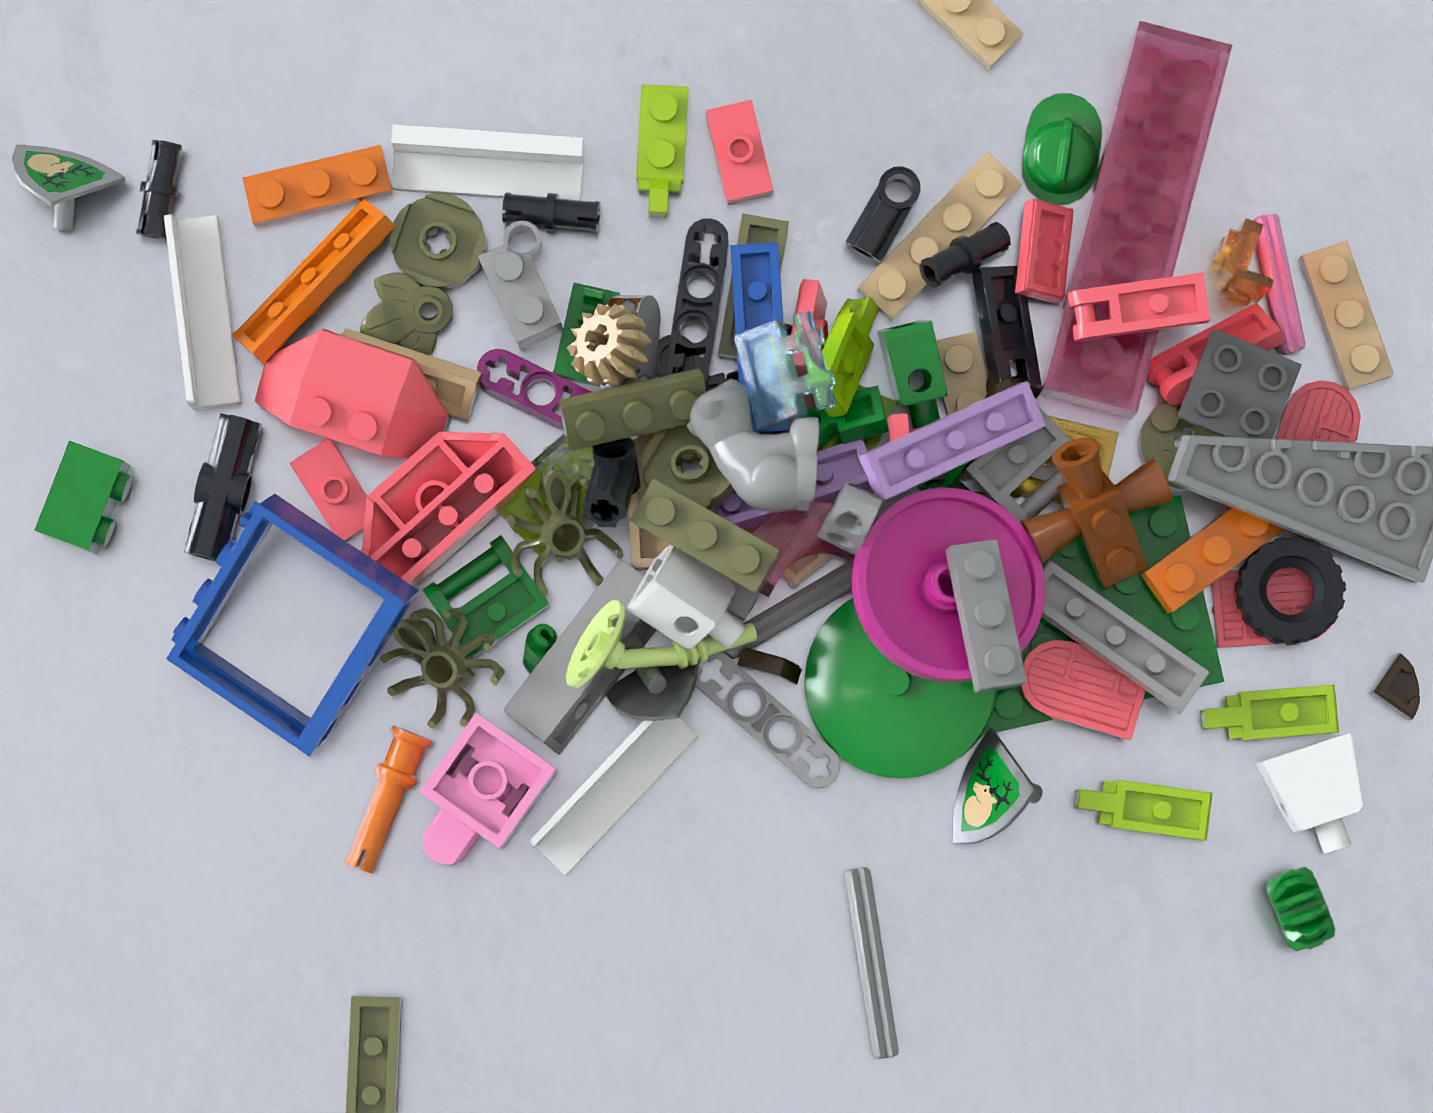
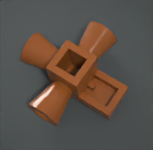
[1021,438,1173,588]

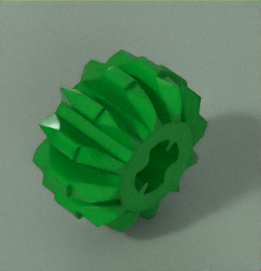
[1266,867,1335,952]

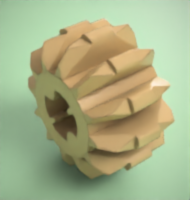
[567,304,652,386]

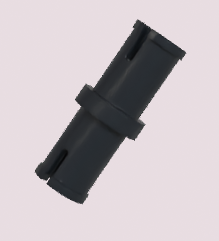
[136,140,182,240]
[502,192,601,232]
[919,222,1011,288]

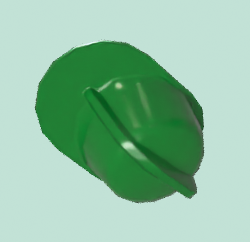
[1022,93,1102,205]

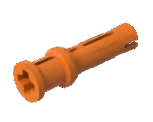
[345,726,433,874]

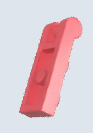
[1067,272,1211,342]
[1144,303,1284,405]

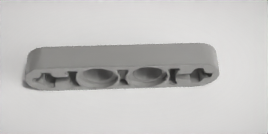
[695,652,840,789]

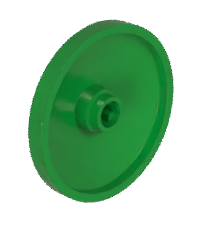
[805,598,998,778]

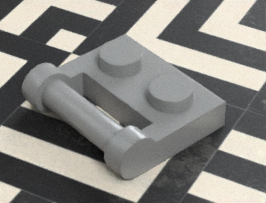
[965,406,1071,524]

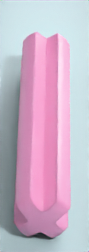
[1252,214,1306,354]

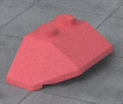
[254,329,449,458]
[361,432,537,586]

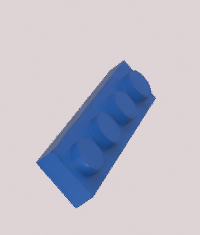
[730,242,791,435]

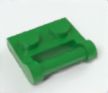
[422,535,550,659]

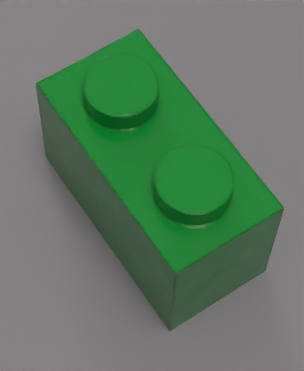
[34,441,133,555]

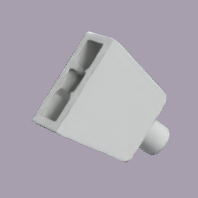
[627,544,745,649]
[1256,733,1363,854]

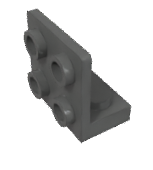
[1178,329,1302,439]

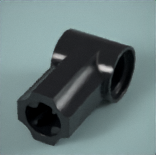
[845,166,921,263]
[583,437,641,527]

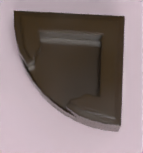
[737,647,802,684]
[1370,653,1420,720]

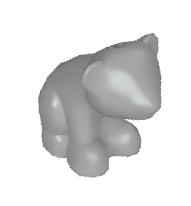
[687,379,819,512]

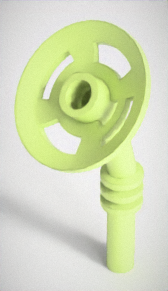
[566,600,757,688]

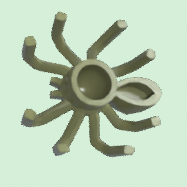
[505,469,624,596]
[380,607,505,729]

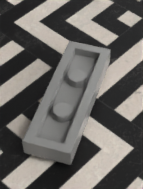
[945,539,1027,693]

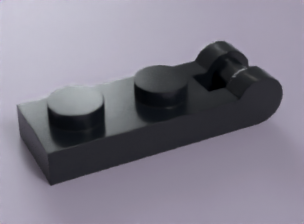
[972,266,1042,398]

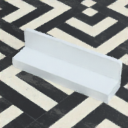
[391,124,585,200]
[164,214,242,411]
[529,718,698,876]

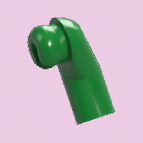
[523,624,557,674]

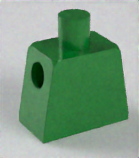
[877,320,948,429]

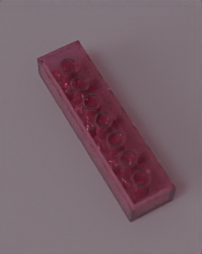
[1040,21,1232,420]

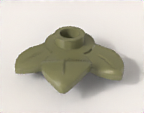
[360,272,453,355]

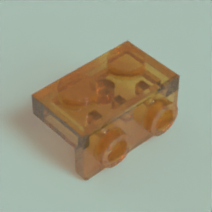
[1213,218,1274,306]

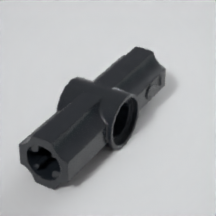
[184,413,262,562]

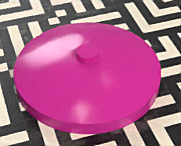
[852,488,1045,683]

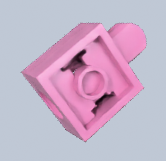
[420,712,558,865]

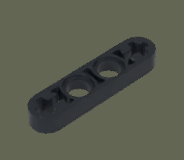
[665,218,729,389]

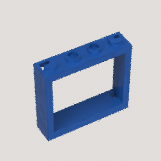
[166,494,419,757]

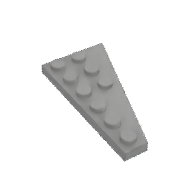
[1167,435,1433,583]

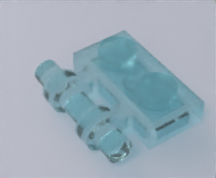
[734,311,836,429]

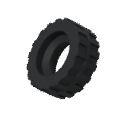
[1234,536,1346,645]

